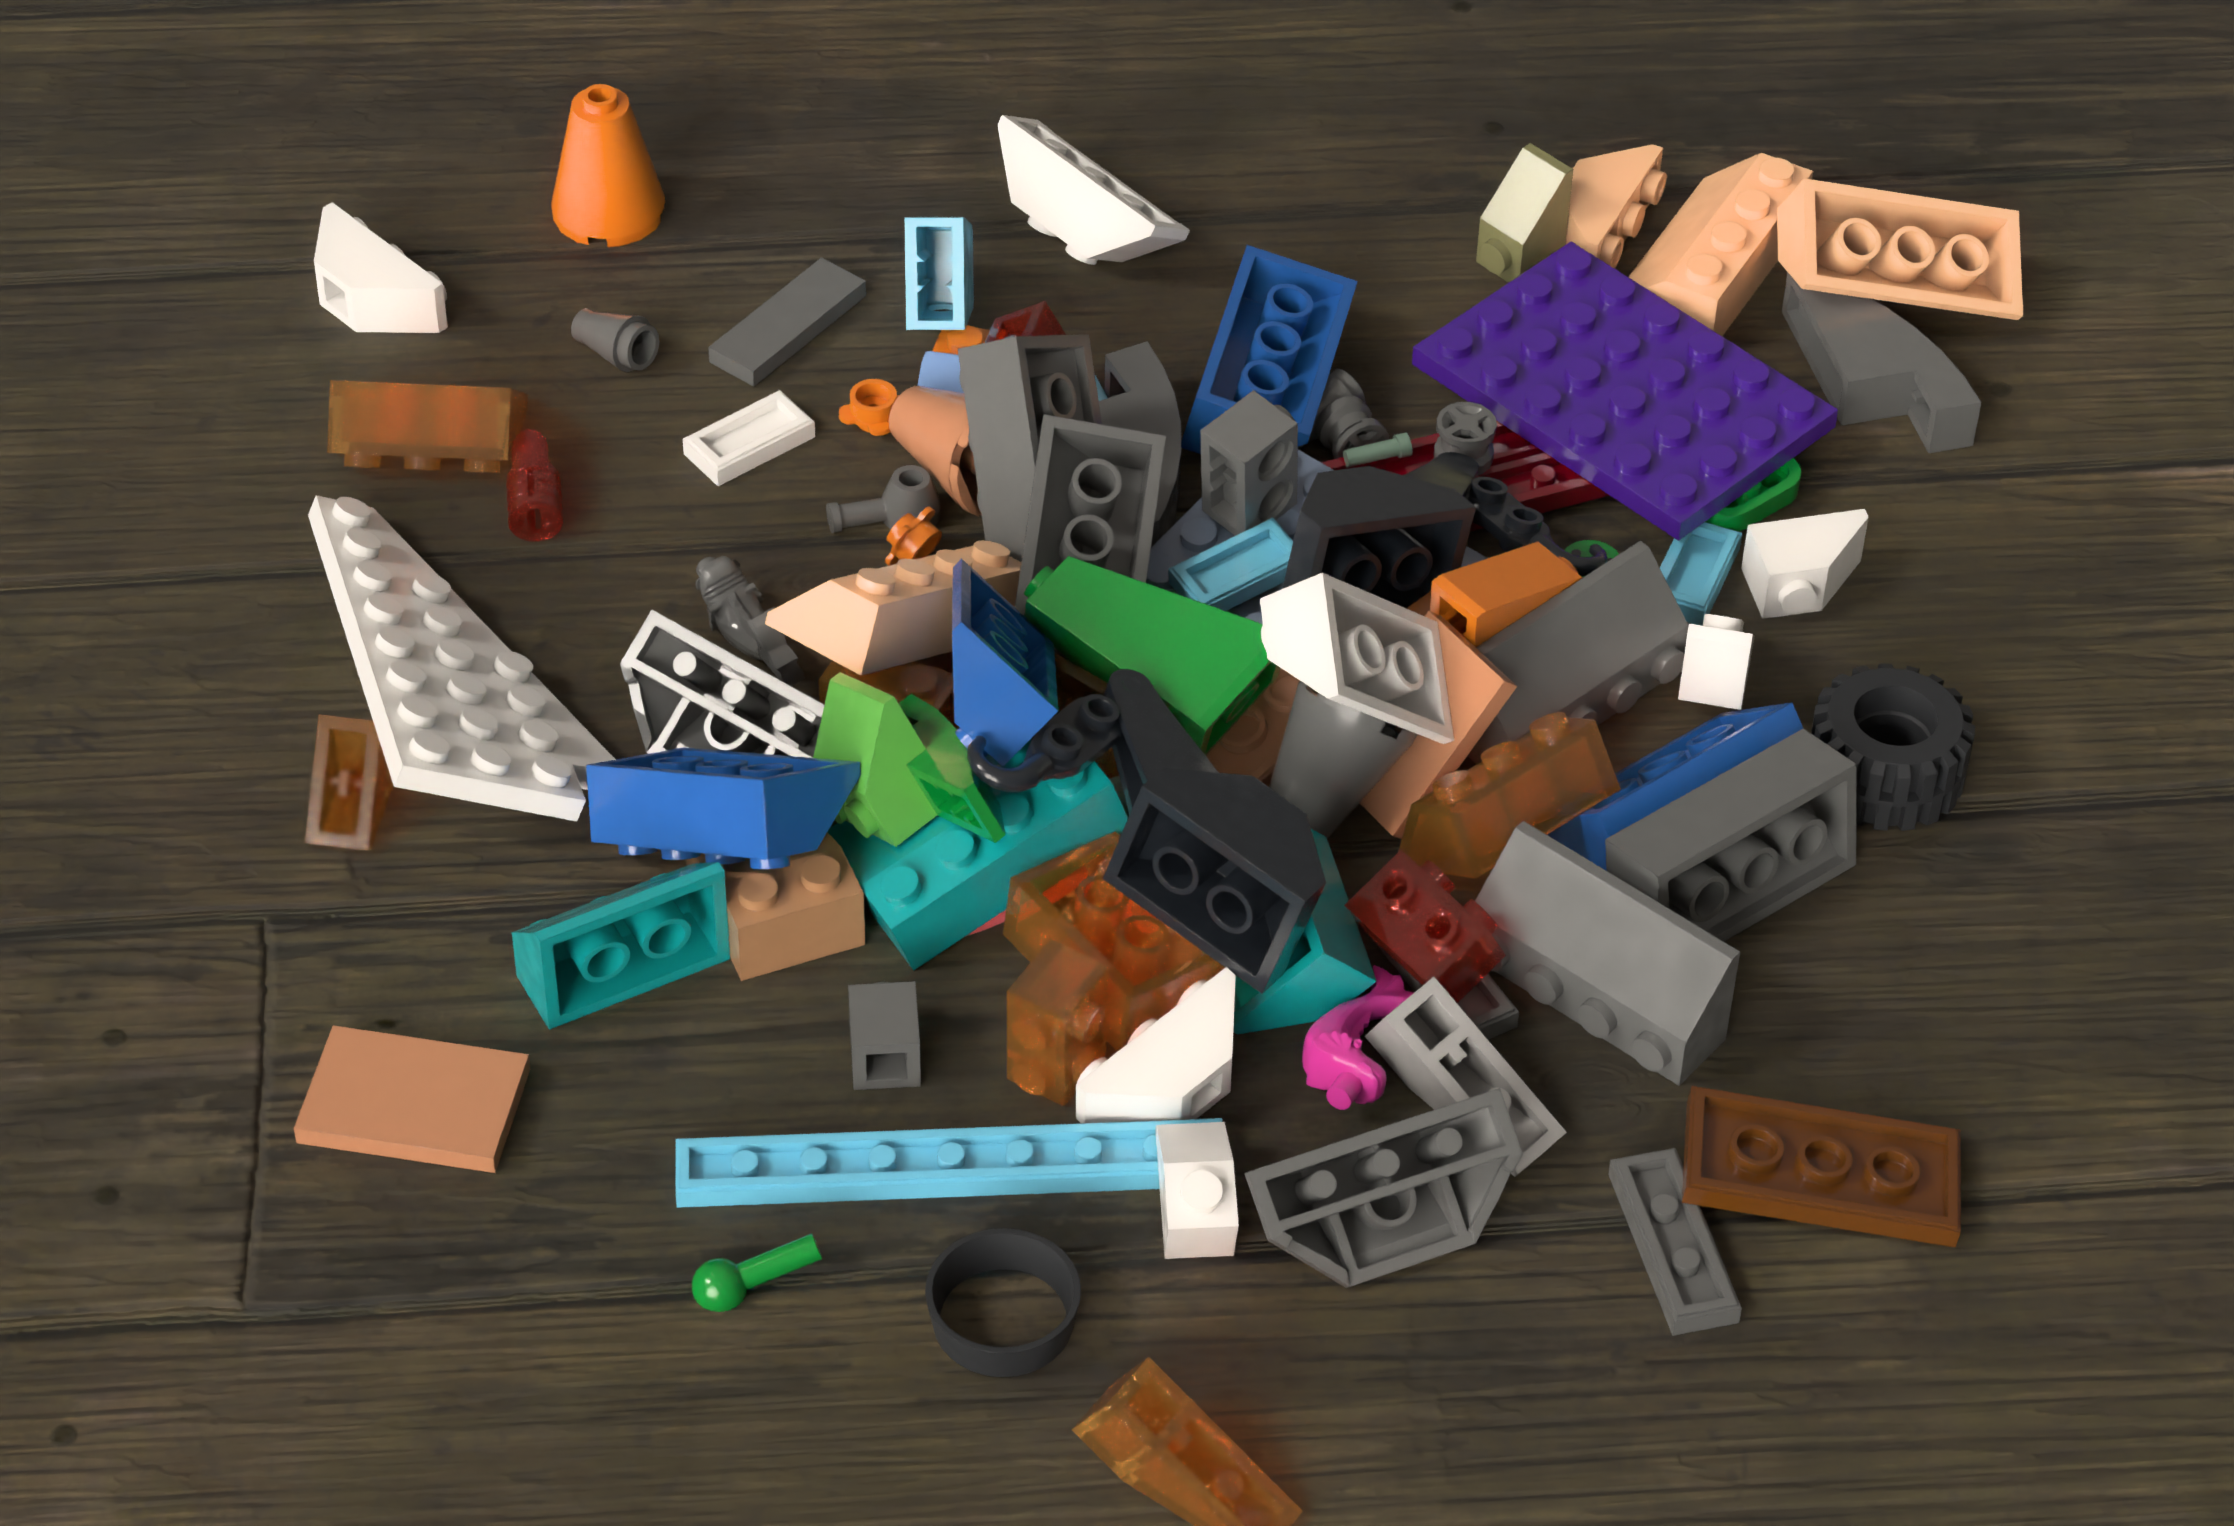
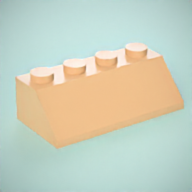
[1629,153,1813,336]
[1777,179,2023,320]
[765,540,1021,675]

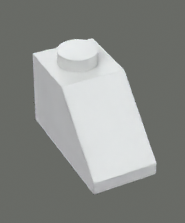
[1741,509,1869,619]
[1155,1122,1239,1259]

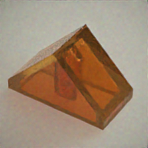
[305,714,393,850]

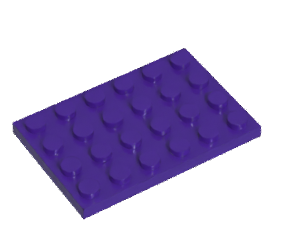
[1412,241,1838,541]

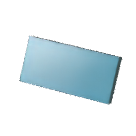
[1168,518,1293,611]
[1660,522,1742,626]

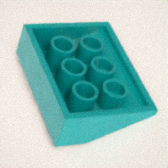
[828,739,1128,971]

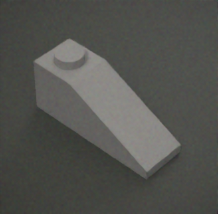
[1365,977,1567,1177]

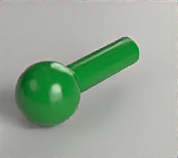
[692,1233,822,1312]

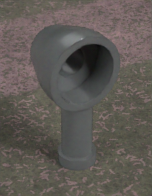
[826,465,941,533]

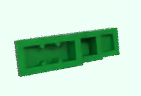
[899,694,1006,843]

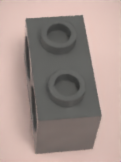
[1200,390,1298,536]

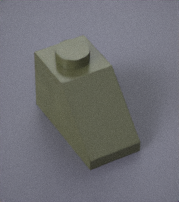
[1476,143,1574,282]

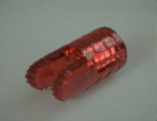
[506,428,563,542]

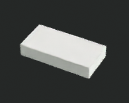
[683,390,815,486]

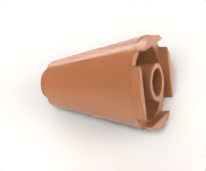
[889,386,982,516]

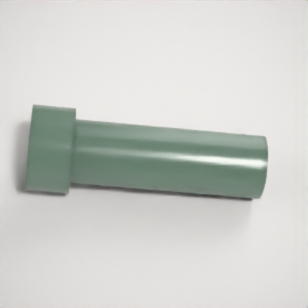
[1343,432,1412,468]

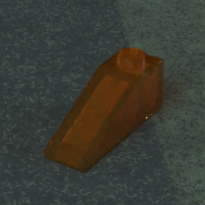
[1072,1357,1303,1526]

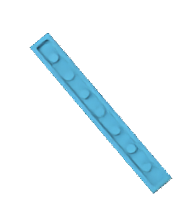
[676,1118,1222,1208]

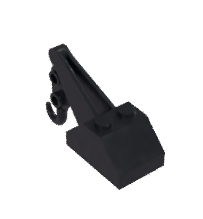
[1282,452,1608,608]
[967,669,1326,994]

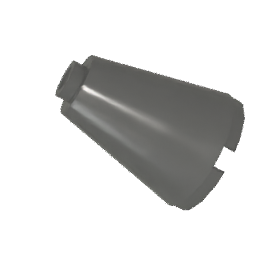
[1269,681,1418,839]

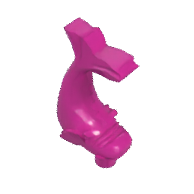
[1302,965,1414,1110]

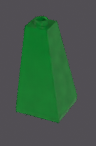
[1024,556,1281,756]

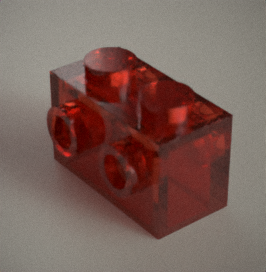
[1344,850,1506,1003]

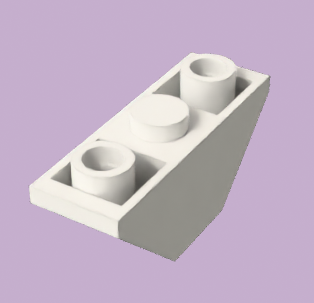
[314,202,448,333]
[1678,614,1755,710]
[1076,967,1236,1124]

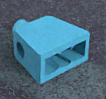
[905,217,974,330]

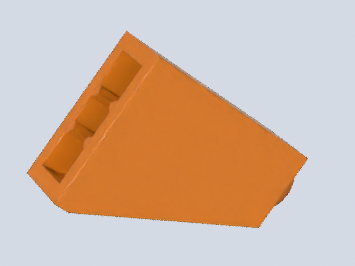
[1430,541,1583,647]

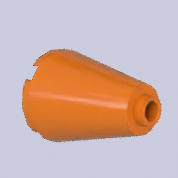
[551,84,665,247]

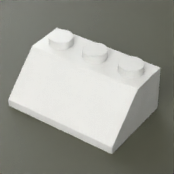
[1260,573,1454,744]

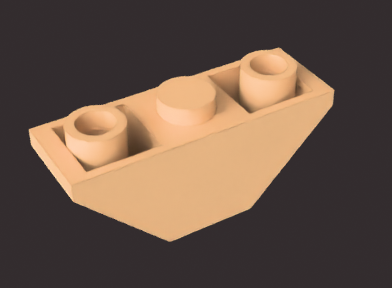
[1565,144,1667,269]

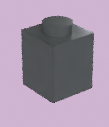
[848,981,921,1090]

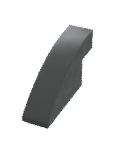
[1782,273,1982,453]
[1099,341,1181,547]

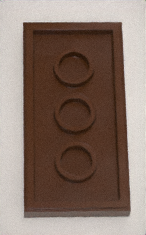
[1682,1086,1961,1248]

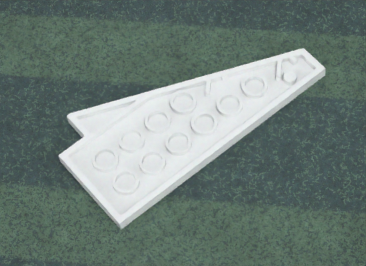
[308,495,616,821]

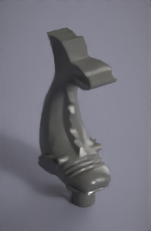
[696,556,805,686]

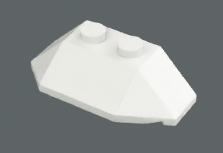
[998,115,1190,265]

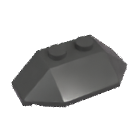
[620,610,824,758]
[1245,1088,1523,1288]

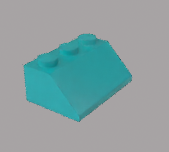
[1204,829,1376,1034]
[512,862,730,1030]

